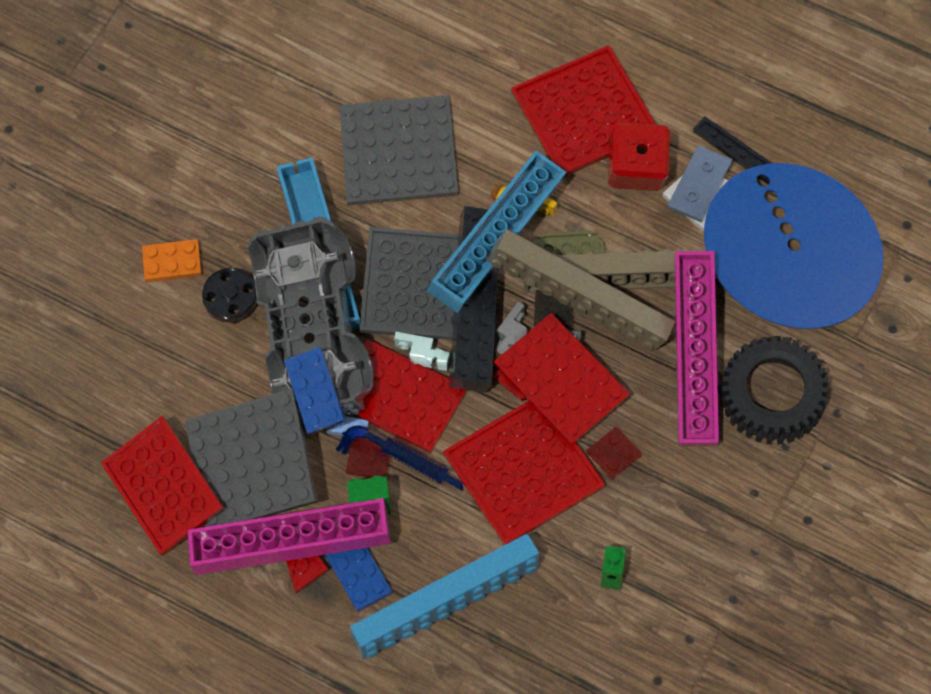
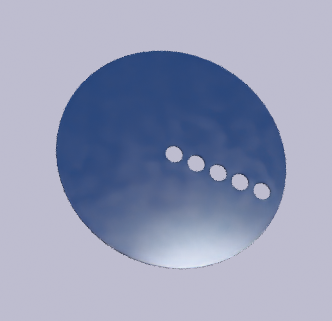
[704,163,883,329]

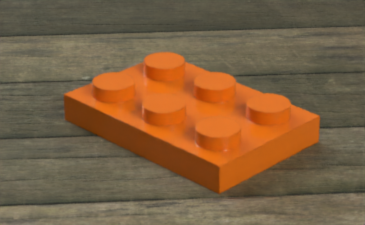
[142,239,202,283]

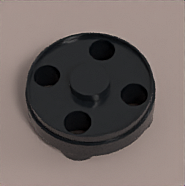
[202,268,257,324]

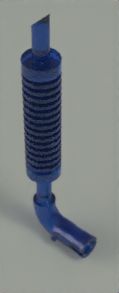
[336,425,464,491]

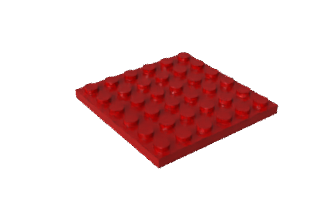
[511,45,656,176]
[443,401,605,545]

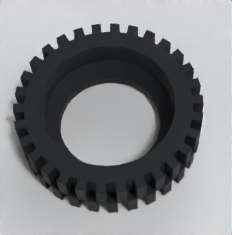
[721,336,829,445]

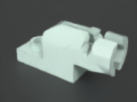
[394,332,451,371]

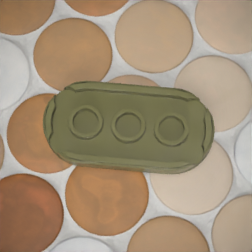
[532,231,605,255]

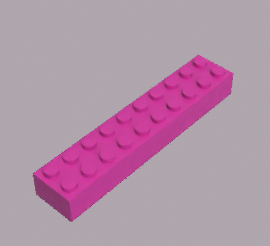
[674,251,719,447]
[188,498,391,575]

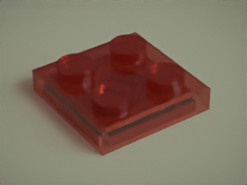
[586,427,642,480]
[346,435,392,478]

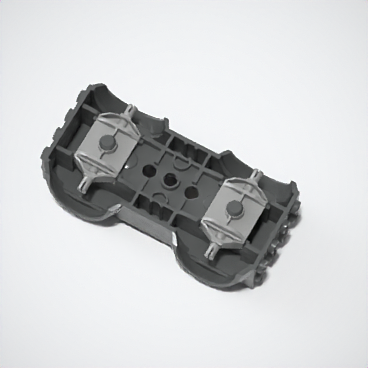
[248,217,374,426]

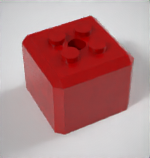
[608,122,670,191]

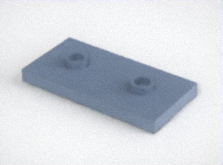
[667,146,732,223]

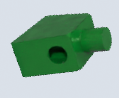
[601,546,626,590]

